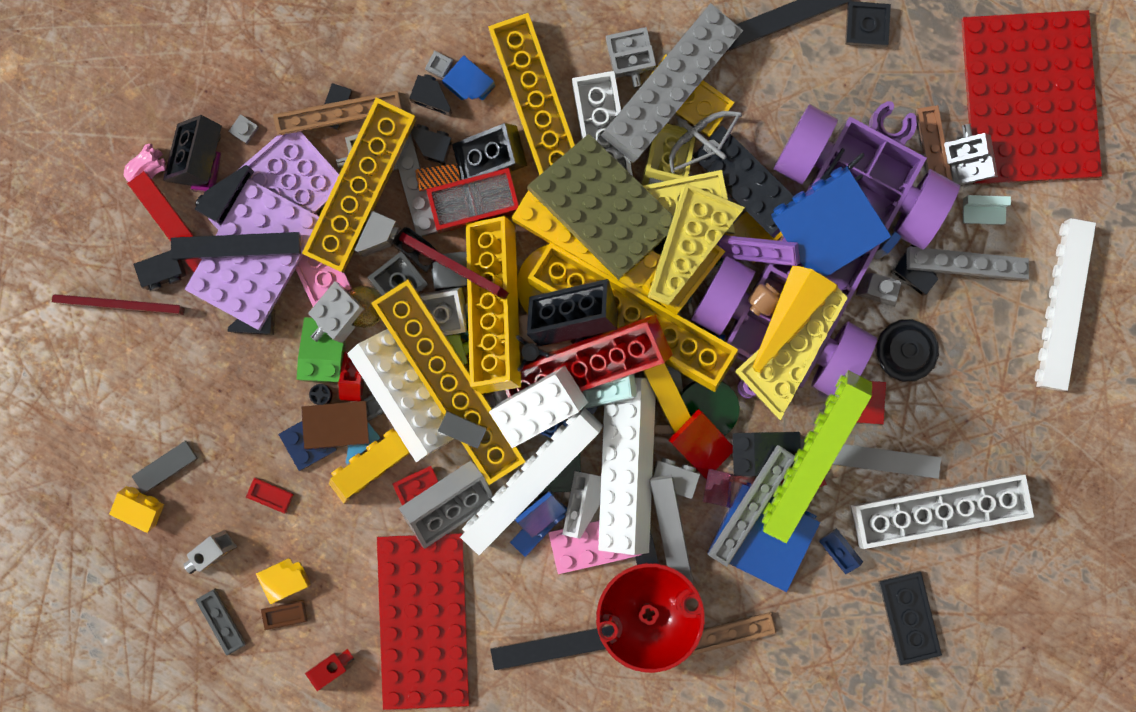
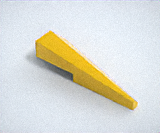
[752,266,838,373]

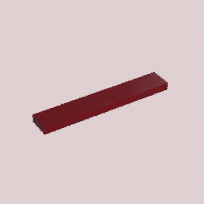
[399,232,509,300]
[52,294,185,315]

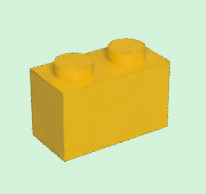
[109,486,164,533]

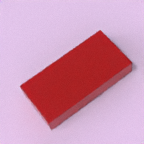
[246,478,294,514]

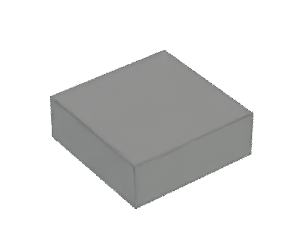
[425,50,454,79]

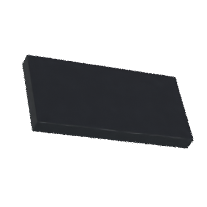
[878,571,942,666]

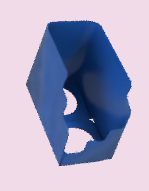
[442,55,495,100]

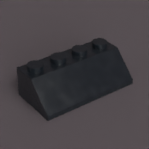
[527,279,618,346]

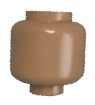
[748,283,781,316]

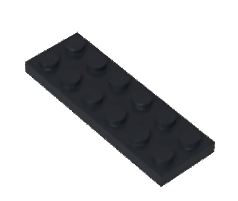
[693,126,794,238]

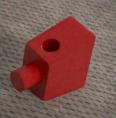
[305,649,354,691]

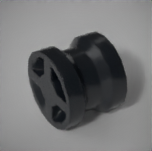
[309,384,333,405]

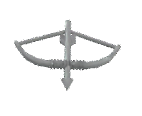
[669,111,742,174]

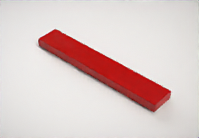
[127,171,202,272]

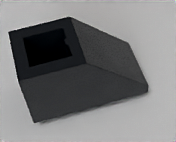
[411,124,453,165]

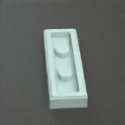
[583,375,637,408]

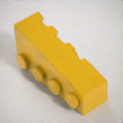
[329,428,410,504]

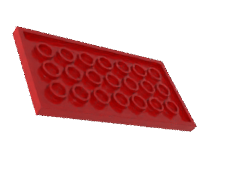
[377,533,469,710]

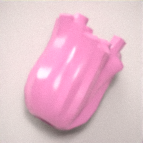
[124,144,166,182]

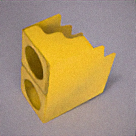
[256,558,311,604]

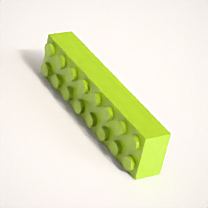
[762,370,872,544]

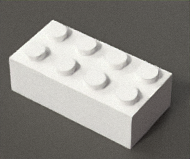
[489,366,588,448]

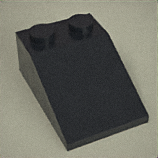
[452,123,527,180]
[733,432,801,476]

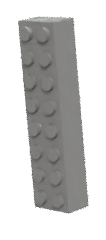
[601,3,743,163]

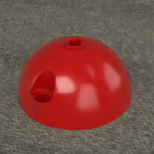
[596,564,705,673]

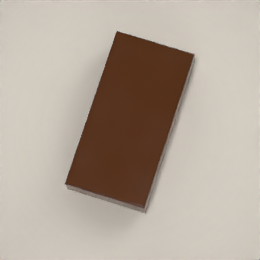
[261,600,308,630]

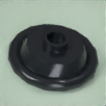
[876,319,939,382]

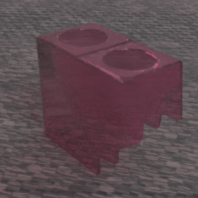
[703,469,736,508]

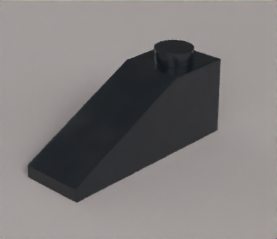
[195,165,254,225]

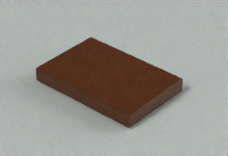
[301,401,369,450]

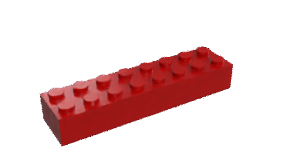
[505,314,673,398]

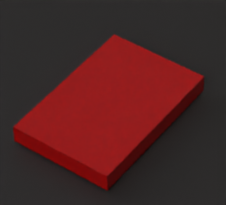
[669,409,733,480]

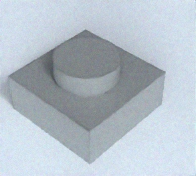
[228,114,259,144]

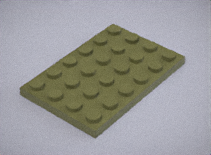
[527,134,673,280]

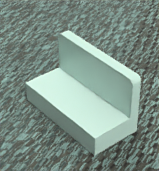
[963,195,1011,225]

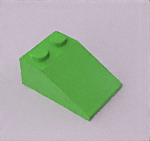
[296,317,346,383]

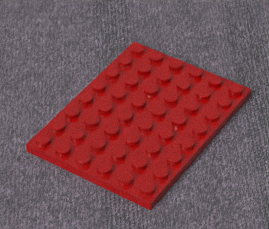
[961,10,1102,185]

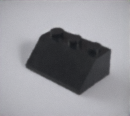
[163,115,222,187]

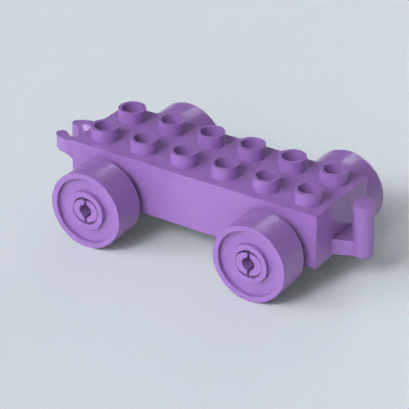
[691,101,960,398]

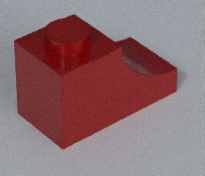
[338,351,364,401]

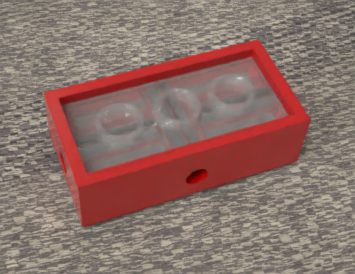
[426,168,519,234]

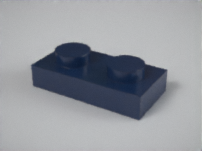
[819,528,863,575]

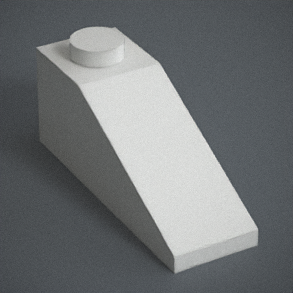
[562,471,601,539]

